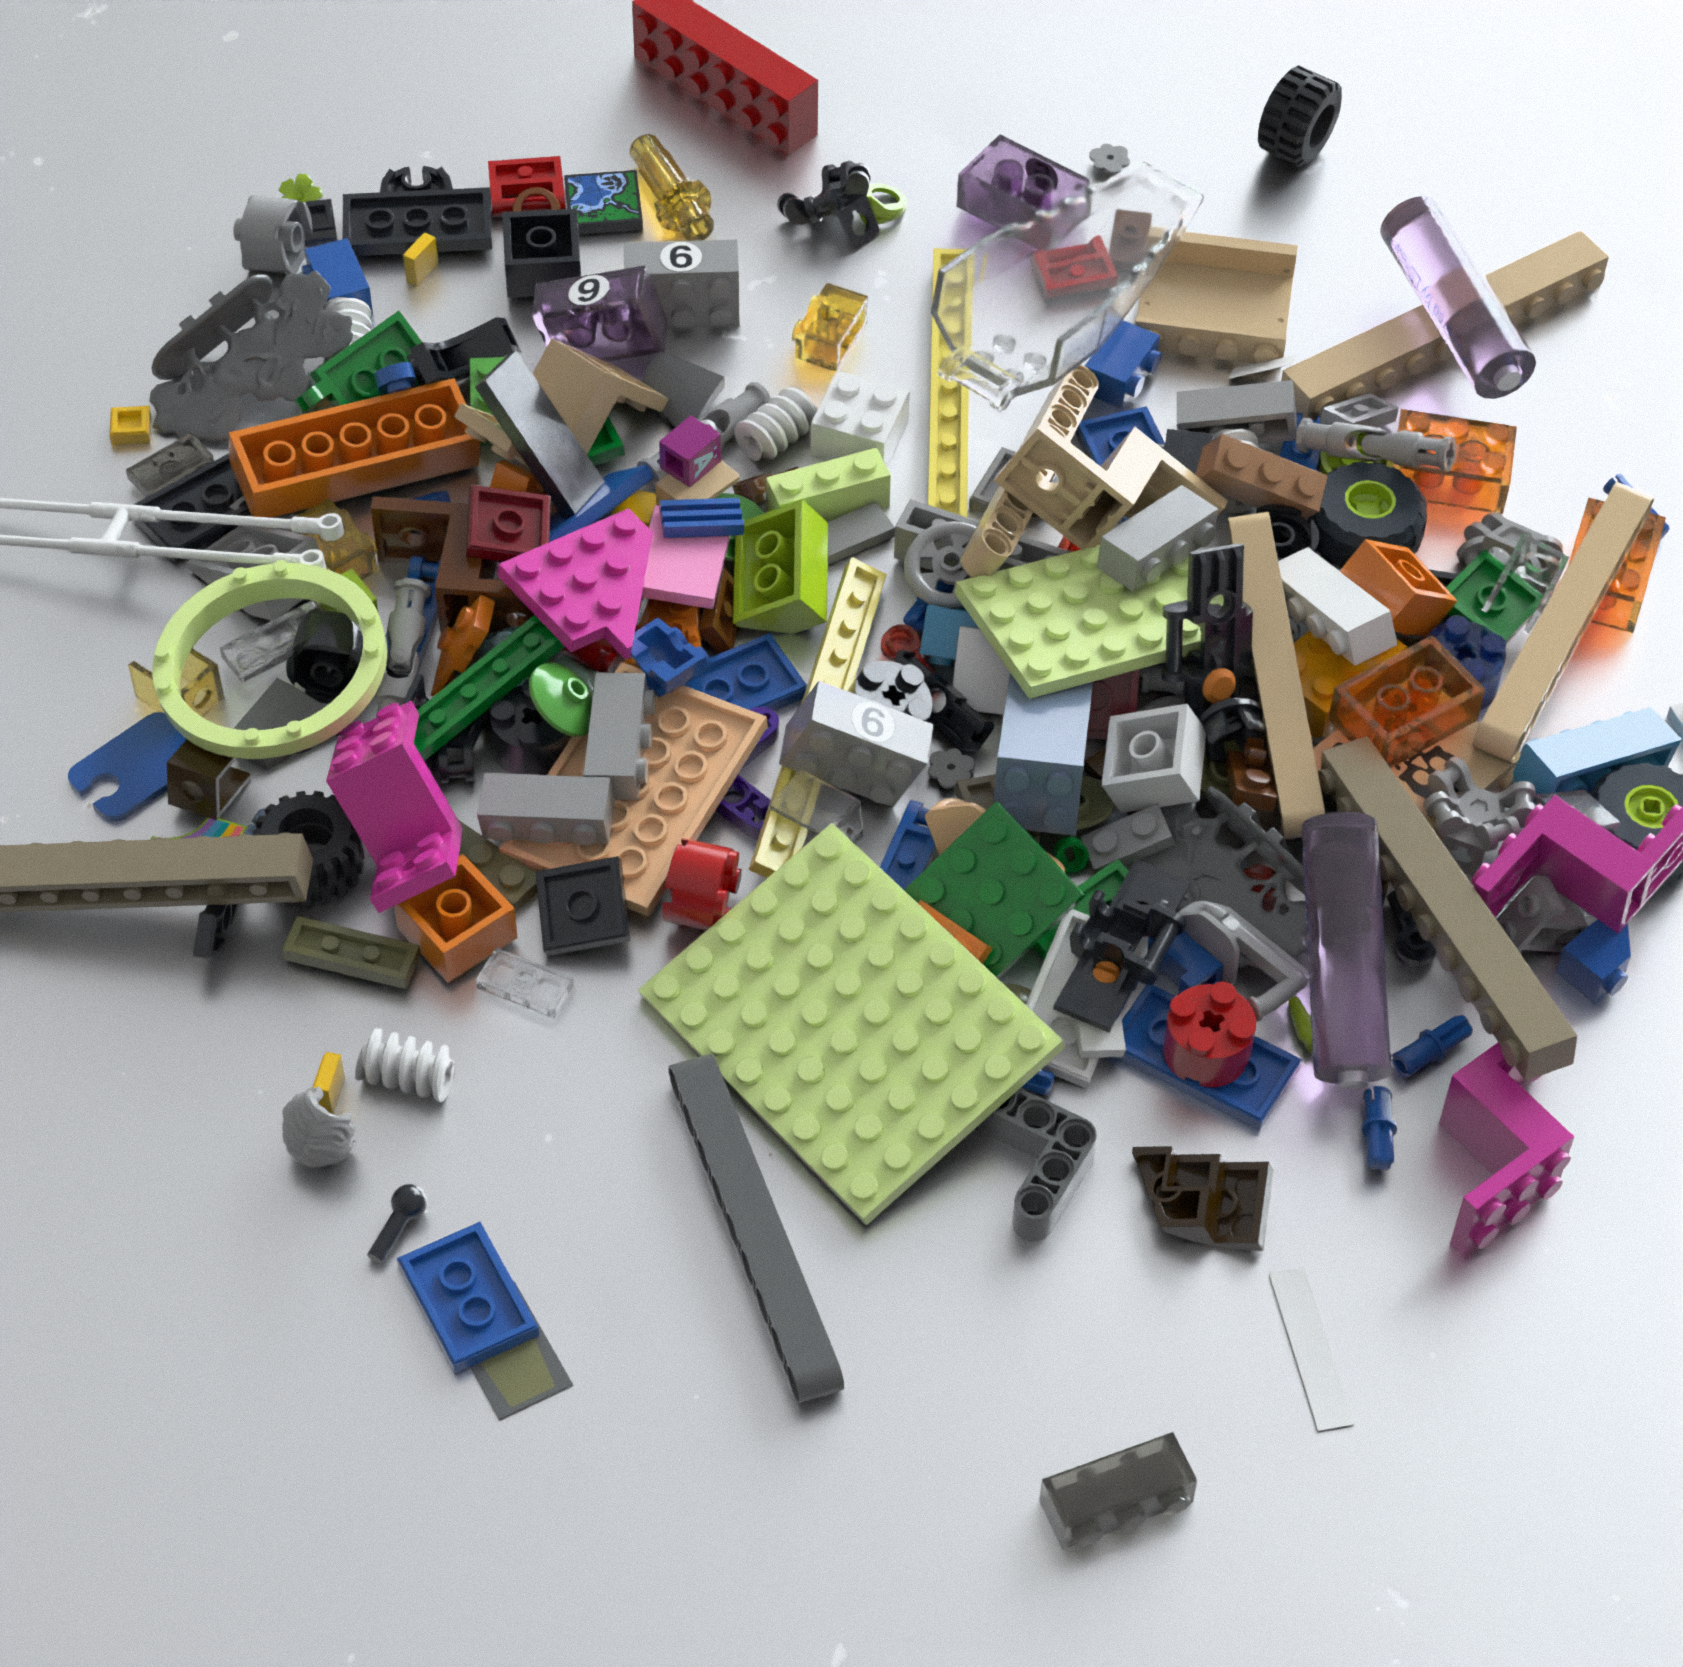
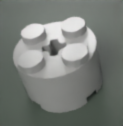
[233,195,312,274]

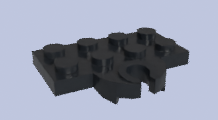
[342,166,492,256]

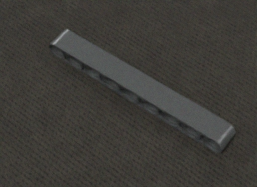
[668,1053,844,1404]

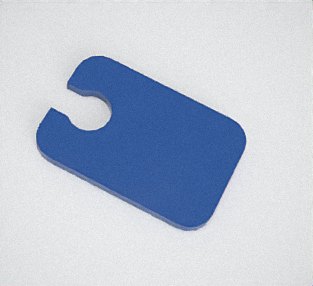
[68,712,186,821]

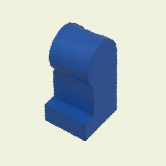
[1147,931,1223,995]

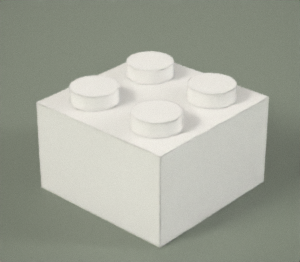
[810,370,910,467]
[1102,704,1206,813]

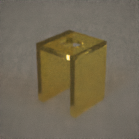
[128,648,224,717]

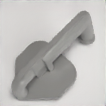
[1177,901,1309,1022]

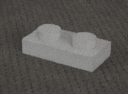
[1319,393,1399,433]
[1081,803,1176,873]

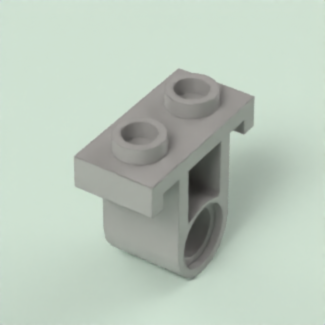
[1496,875,1588,953]

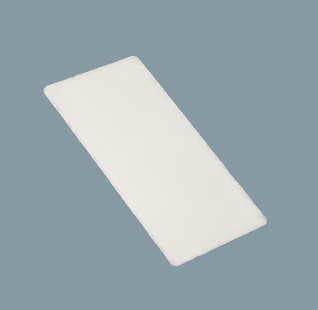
[1228,355,1297,379]

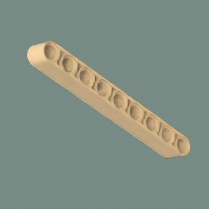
[960,364,1099,578]
[1472,482,1655,763]
[1228,512,1325,840]

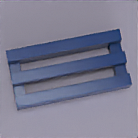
[659,498,744,538]

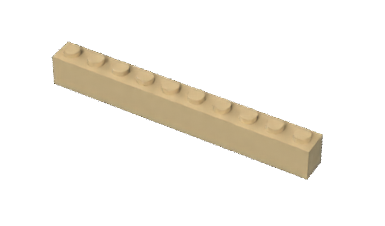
[1281,230,1609,420]

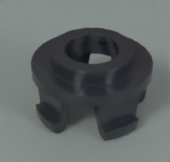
[1198,698,1266,763]

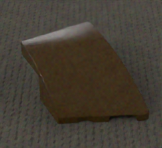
[1132,1146,1274,1251]

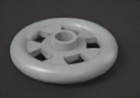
[904,521,1001,609]

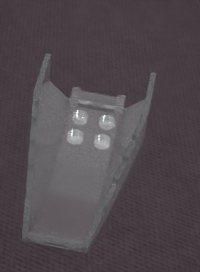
[931,161,1205,412]

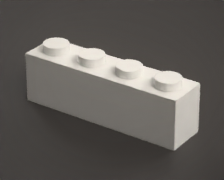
[1278,547,1398,666]

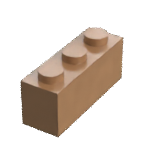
[1196,434,1328,519]

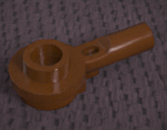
[732,467,799,504]

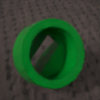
[1053,836,1089,873]

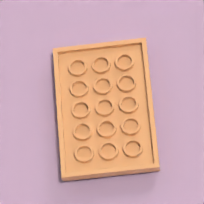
[499,662,768,917]

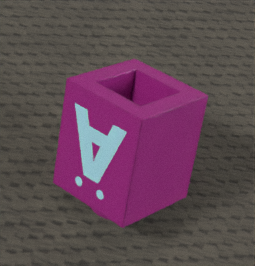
[659,415,721,488]

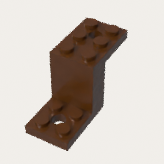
[370,496,535,645]

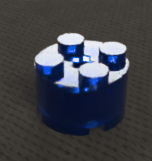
[1417,616,1506,712]

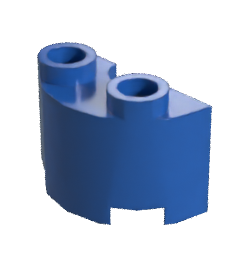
[630,618,712,697]

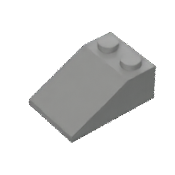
[186,526,328,621]

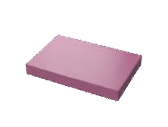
[641,505,730,609]

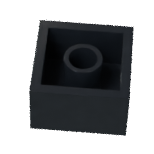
[502,209,581,298]

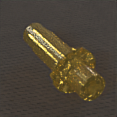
[630,134,714,241]

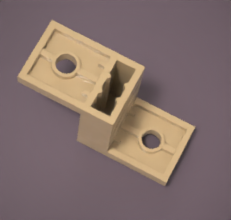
[454,338,669,466]
[994,421,1228,549]

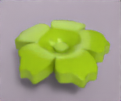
[278,173,323,202]

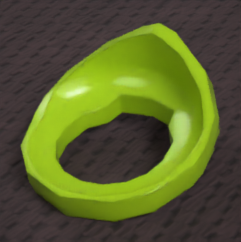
[859,183,907,224]

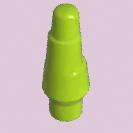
[1288,996,1324,1053]

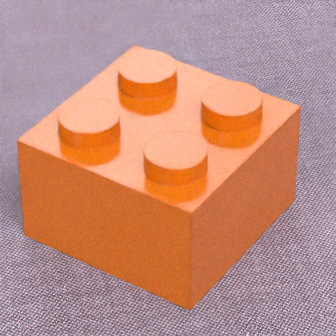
[1340,539,1457,637]
[394,854,518,983]

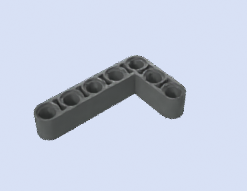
[975,1088,1097,1242]

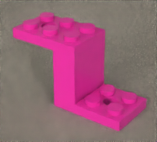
[326,701,463,914]
[1471,795,1683,933]
[1439,1042,1575,1256]

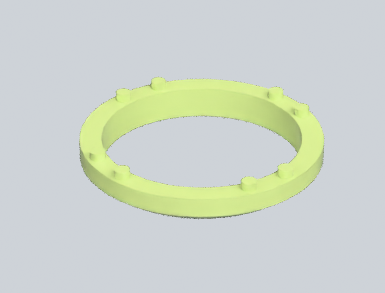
[152,560,387,759]

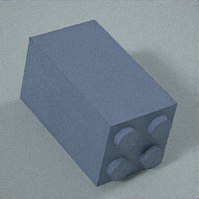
[993,673,1093,836]

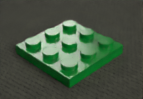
[904,801,1086,979]

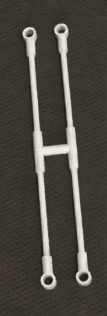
[0,498,344,569]

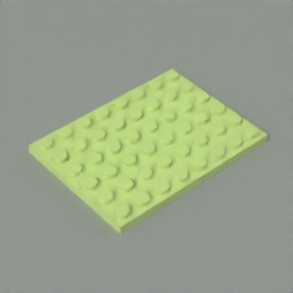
[638,823,1065,1225]

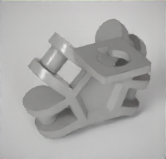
[1456,512,1563,594]
[1423,756,1536,877]

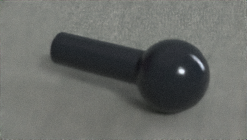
[367,1184,427,1264]

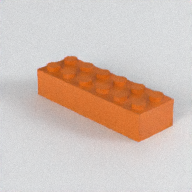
[229,378,480,518]

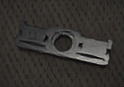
[894,650,994,752]

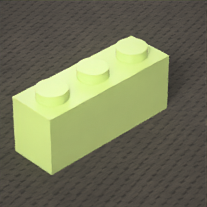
[766,447,891,522]

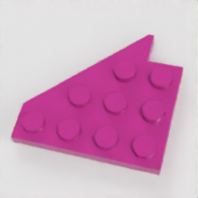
[497,508,653,659]

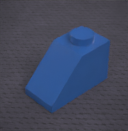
[1556,919,1631,1004]

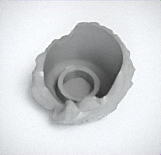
[282,1086,356,1168]

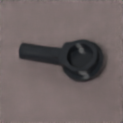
[1386,891,1437,967]

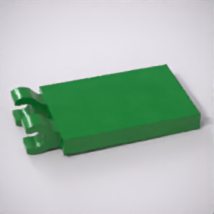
[294,310,422,413]

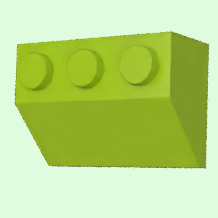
[733,499,828,634]

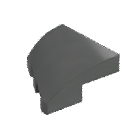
[642,349,725,428]
[233,678,339,770]

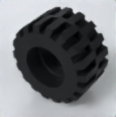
[1257,65,1342,167]
[253,791,365,906]

